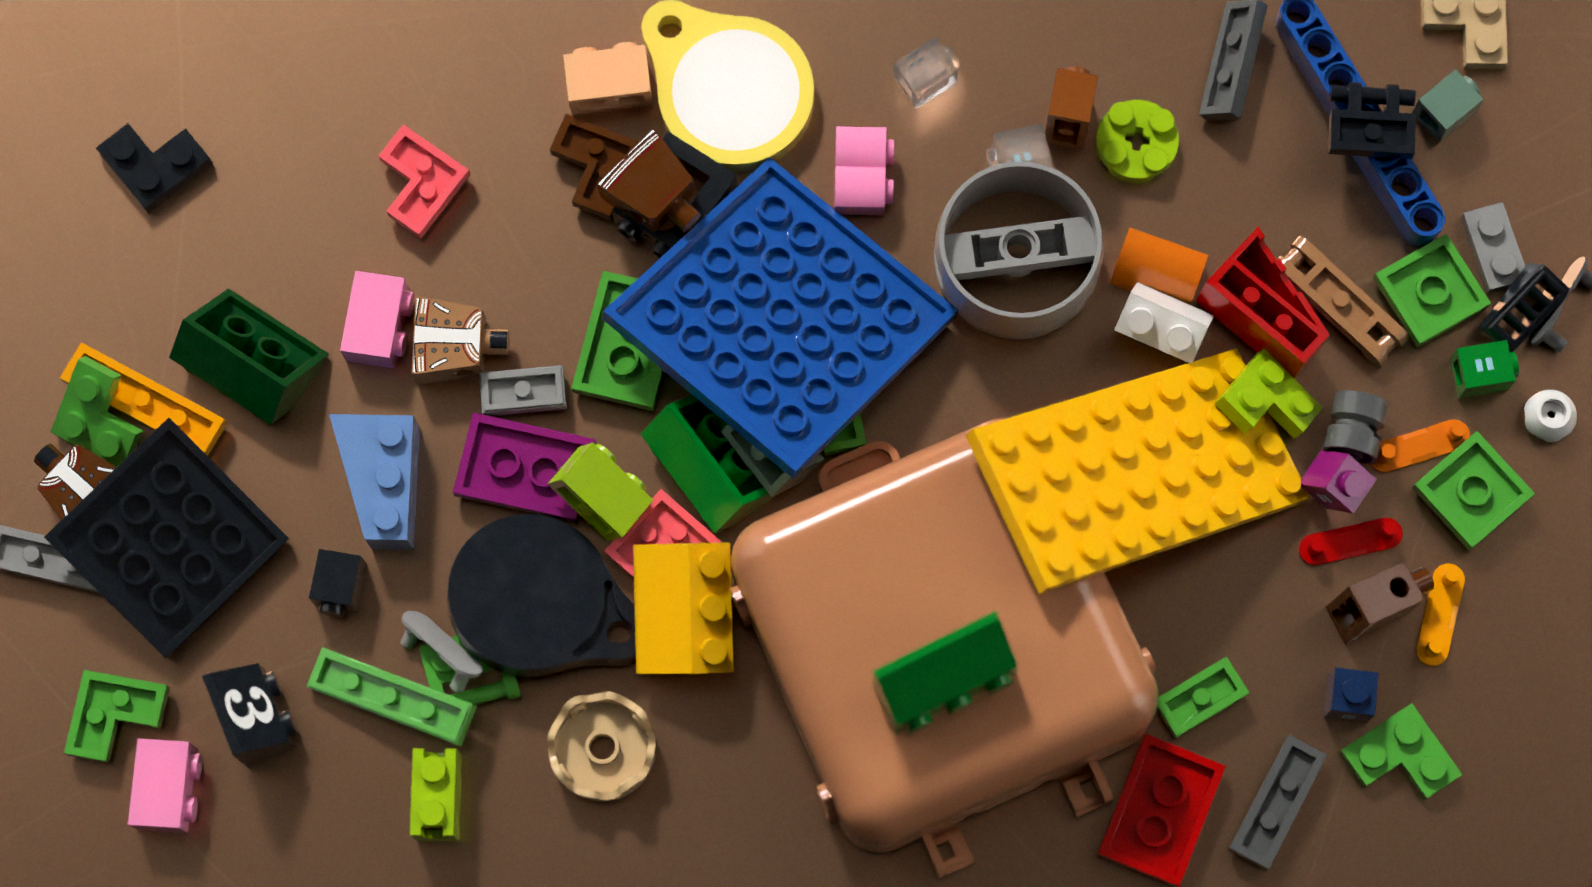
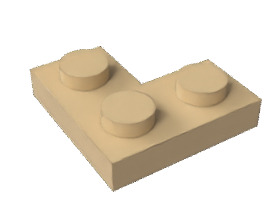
[1421,0,1508,69]

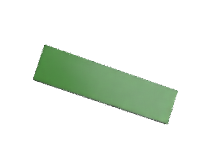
[306,647,477,747]

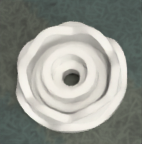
[1524,390,1577,442]

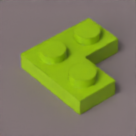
[1215,348,1323,439]

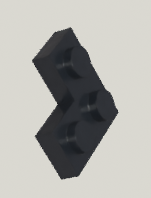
[96,123,213,213]

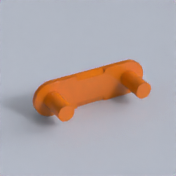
[1370,419,1470,473]

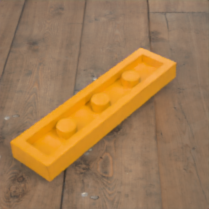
[60,342,227,456]

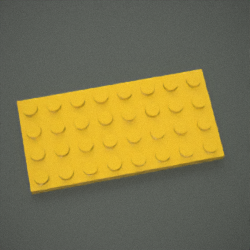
[965,348,1311,594]

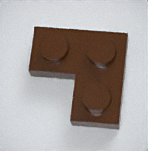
[550,114,639,221]

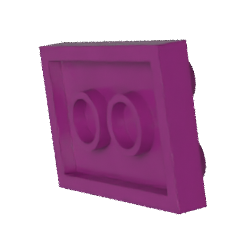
[452,413,597,523]

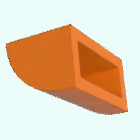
[1110,227,1209,305]

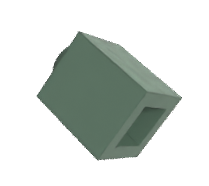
[1412,69,1484,143]

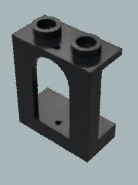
[612,131,738,259]

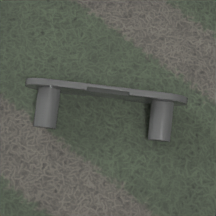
[1529,256,1592,352]

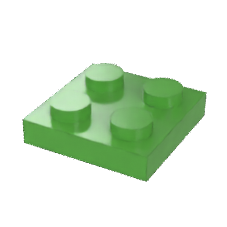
[1373,234,1491,348]
[1412,431,1535,551]

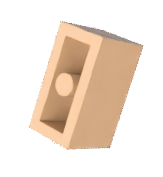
[563,42,653,115]

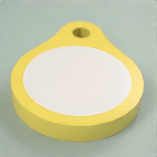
[641,0,814,172]

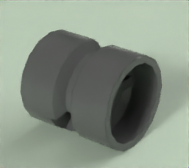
[1323,390,1390,464]

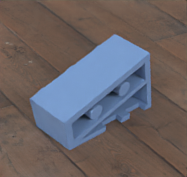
[329,414,420,550]

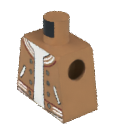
[412,297,509,384]

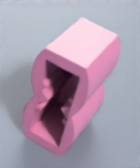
[834,126,894,215]

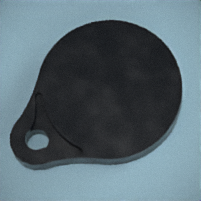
[447,514,636,677]

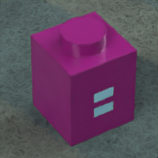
[1301,450,1377,514]

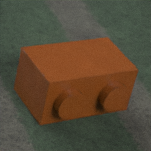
[1043,66,1098,149]

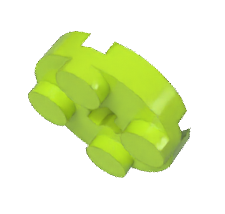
[1095,100,1179,183]

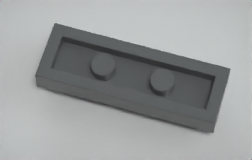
[1199,0,1268,121]
[1228,734,1327,871]

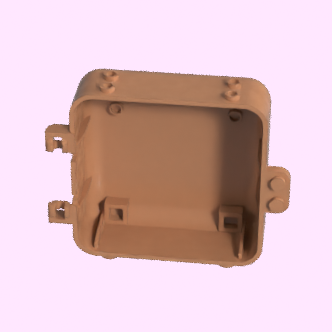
[729,418,1158,879]

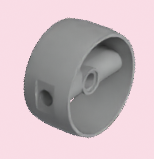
[934,162,1104,340]

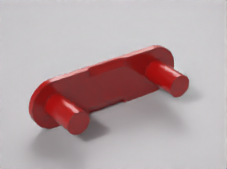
[1299,517,1403,566]

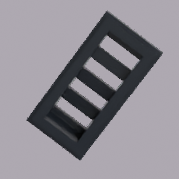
[1479,263,1570,352]

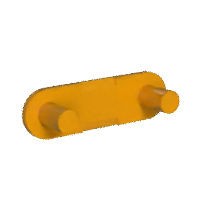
[1416,563,1465,667]

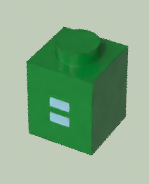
[1450,340,1519,399]

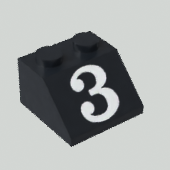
[202,663,298,768]

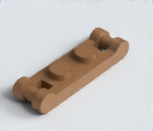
[1276,236,1409,368]

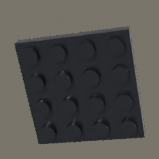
[44,418,289,658]

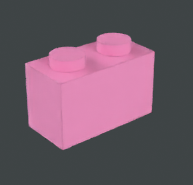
[340,271,414,368]
[128,739,202,833]

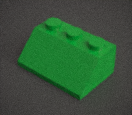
[641,395,779,534]
[873,611,1018,734]

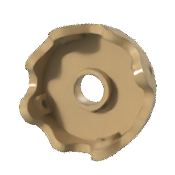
[547,692,656,802]

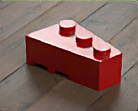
[1196,226,1330,379]

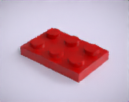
[1097,733,1226,887]

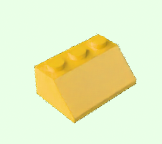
[633,542,733,674]

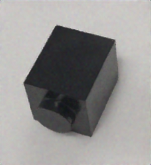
[309,549,367,617]

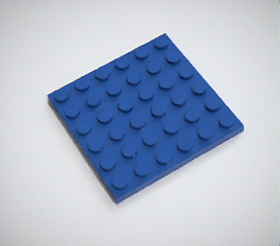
[602,158,958,479]

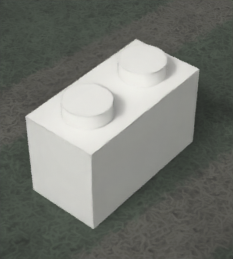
[1114,282,1214,363]

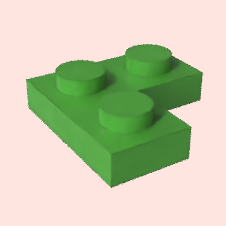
[50,356,143,467]
[64,670,170,763]
[1339,703,1462,800]

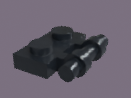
[1328,82,1416,159]

